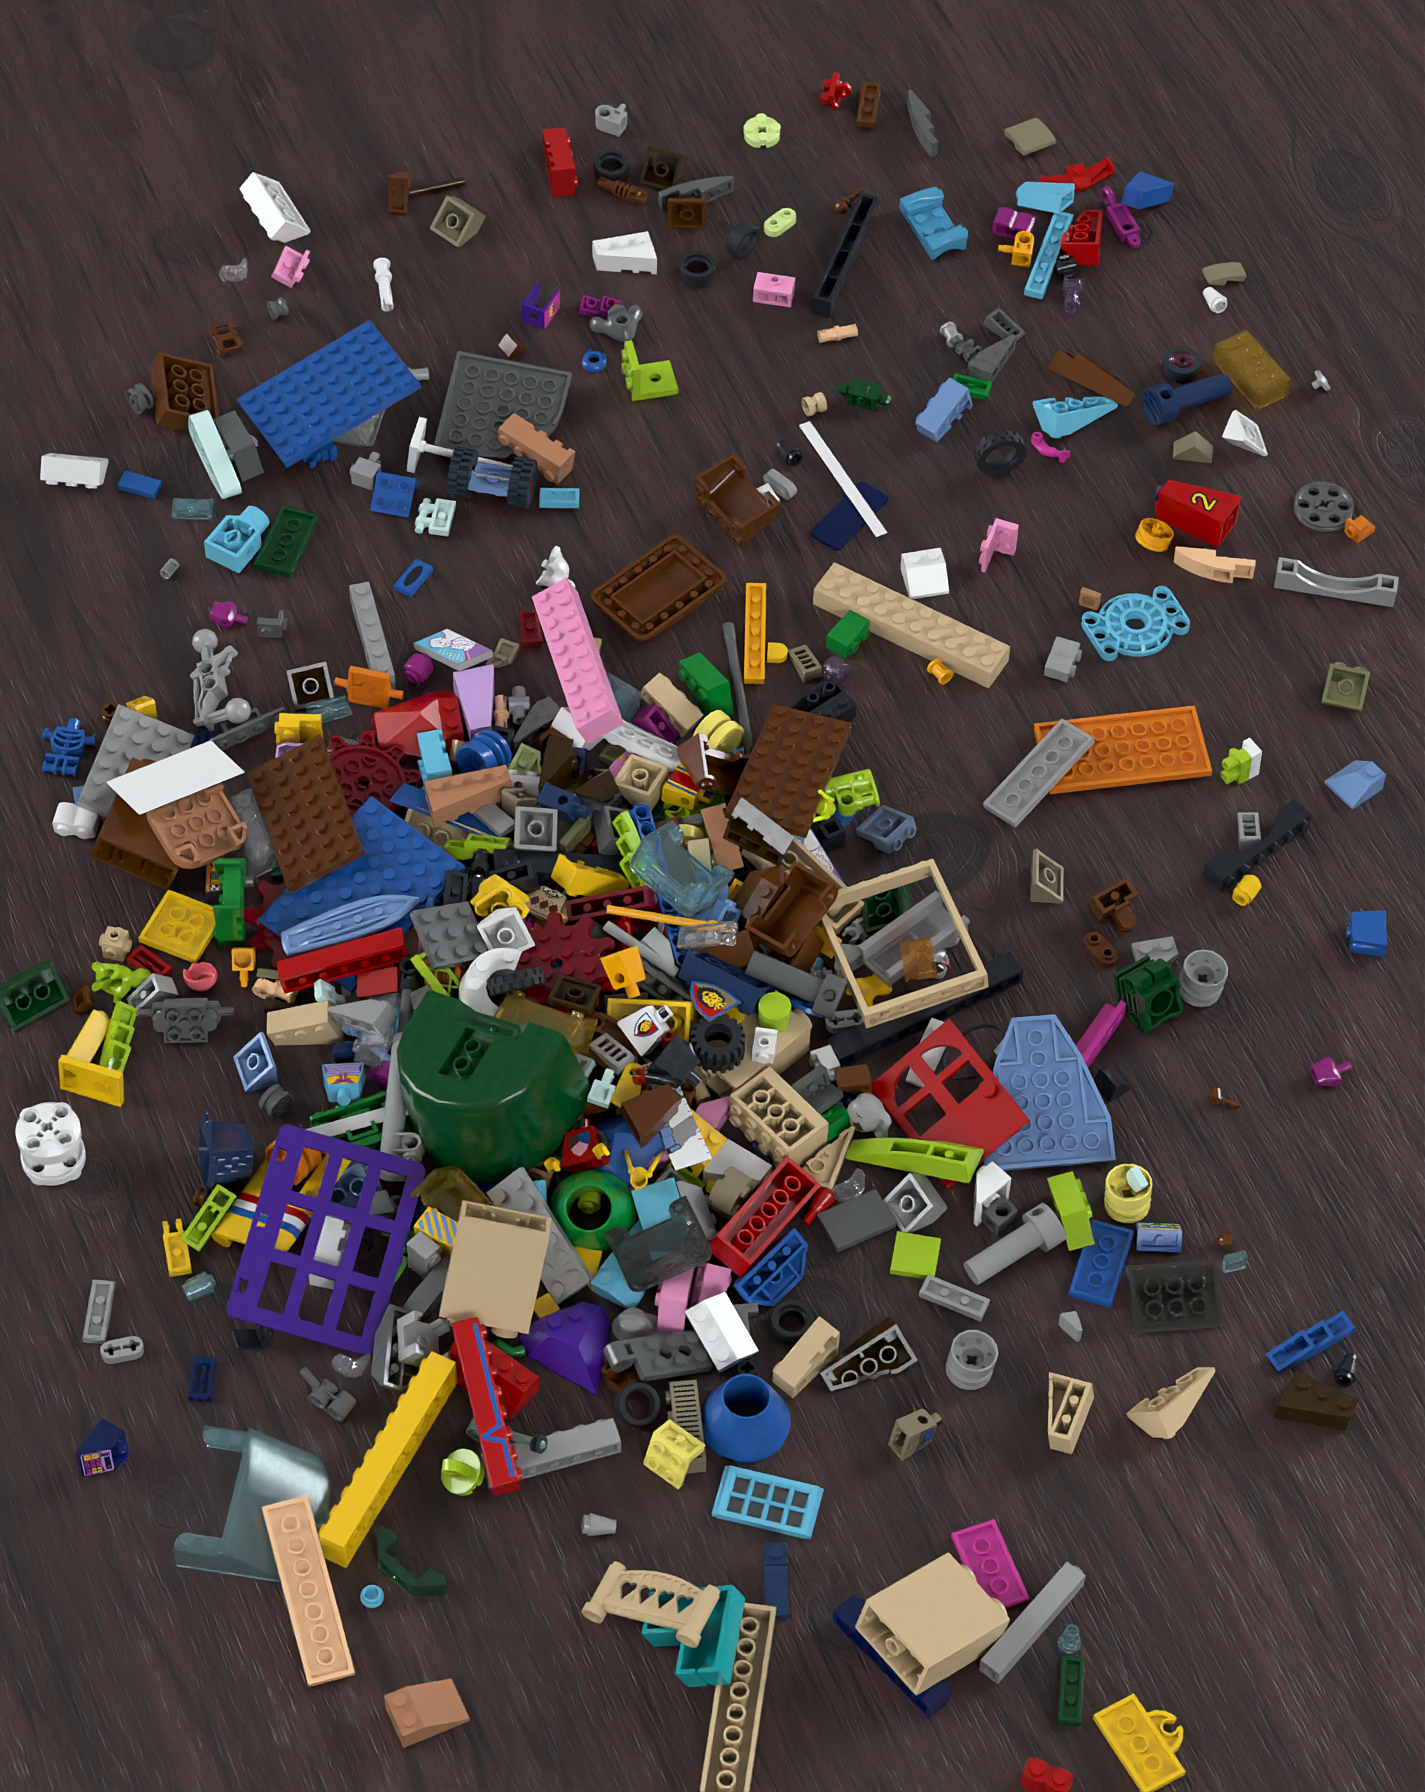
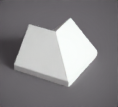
[1222,410,1268,457]
[477,907,535,952]

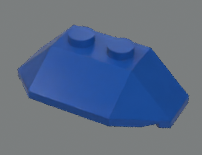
[734,1228,808,1307]

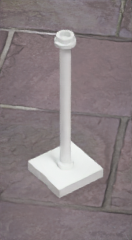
[407,417,513,473]

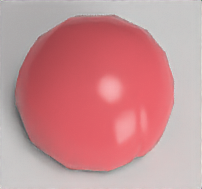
[183,962,218,992]

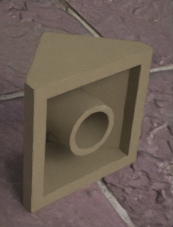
[1030,849,1064,903]

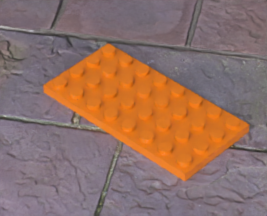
[1033,705,1212,794]

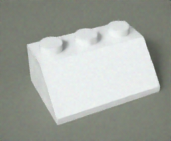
[40,453,108,488]
[685,1292,759,1374]

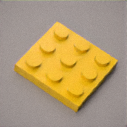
[138,890,215,964]

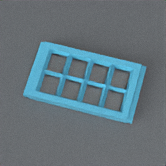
[712,1465,824,1539]

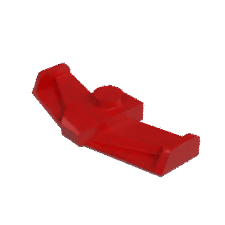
[1039,156,1115,191]

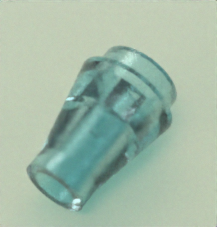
[1058,1624,1082,1654]

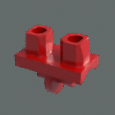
[820,72,852,110]

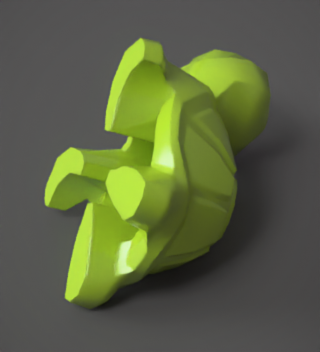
[92,961,152,1003]

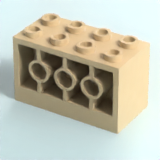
[729,1066,828,1168]

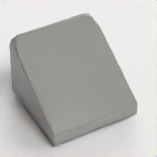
[1058,1311,1082,1342]

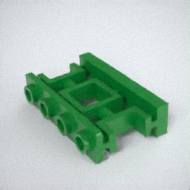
[310,1091,411,1157]

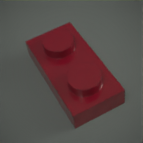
[519,609,542,647]

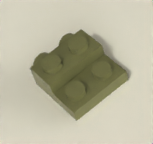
[1321,662,1370,712]

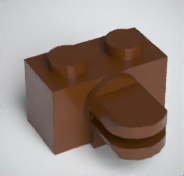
[1087,877,1138,932]

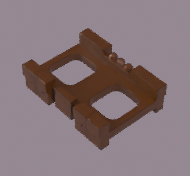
[208,319,245,357]

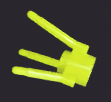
[812,790,836,823]

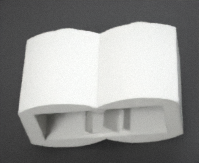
[52,802,101,839]

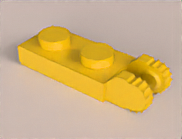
[162,1218,192,1277]

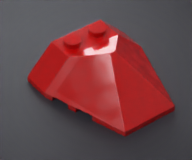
[373,691,464,764]

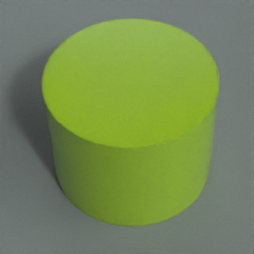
[758,992,791,1033]

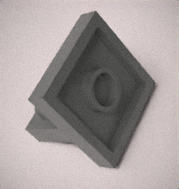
[791,1064,844,1114]

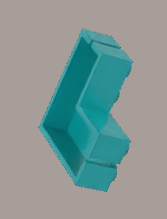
[642,1585,745,1687]

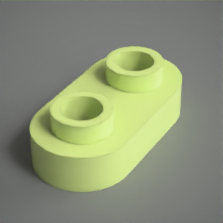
[764,208,796,237]

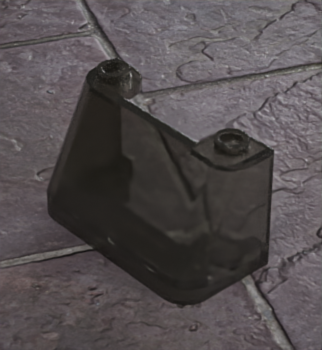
[604,1195,712,1292]

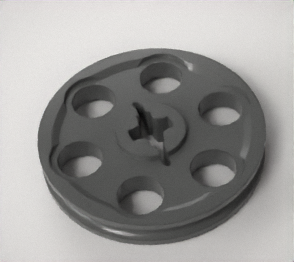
[1294,482,1354,532]

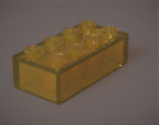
[1212,330,1291,410]

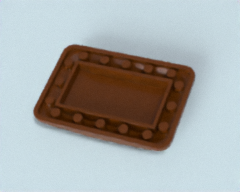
[591,535,726,642]

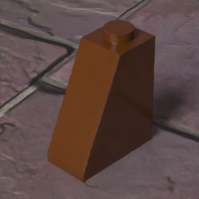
[621,1083,680,1148]

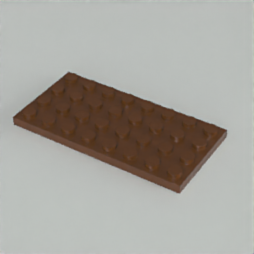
[725,704,852,838]
[247,735,366,894]

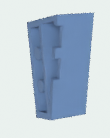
[915,378,973,442]

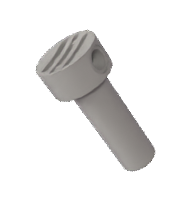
[963,1203,1066,1285]

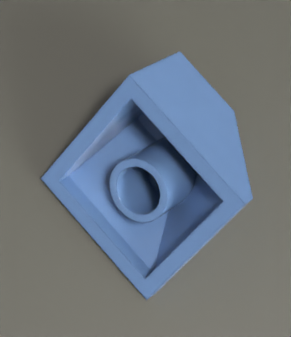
[1324,760,1386,810]

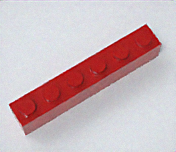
[276,928,409,994]

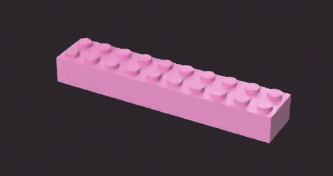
[532,577,624,744]

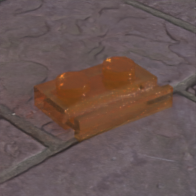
[899,937,937,982]

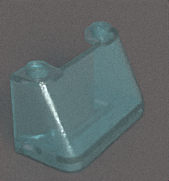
[630,820,735,917]

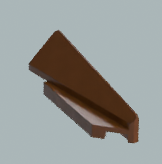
[1048,349,1136,406]

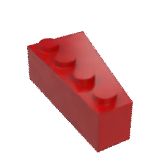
[542,128,578,197]

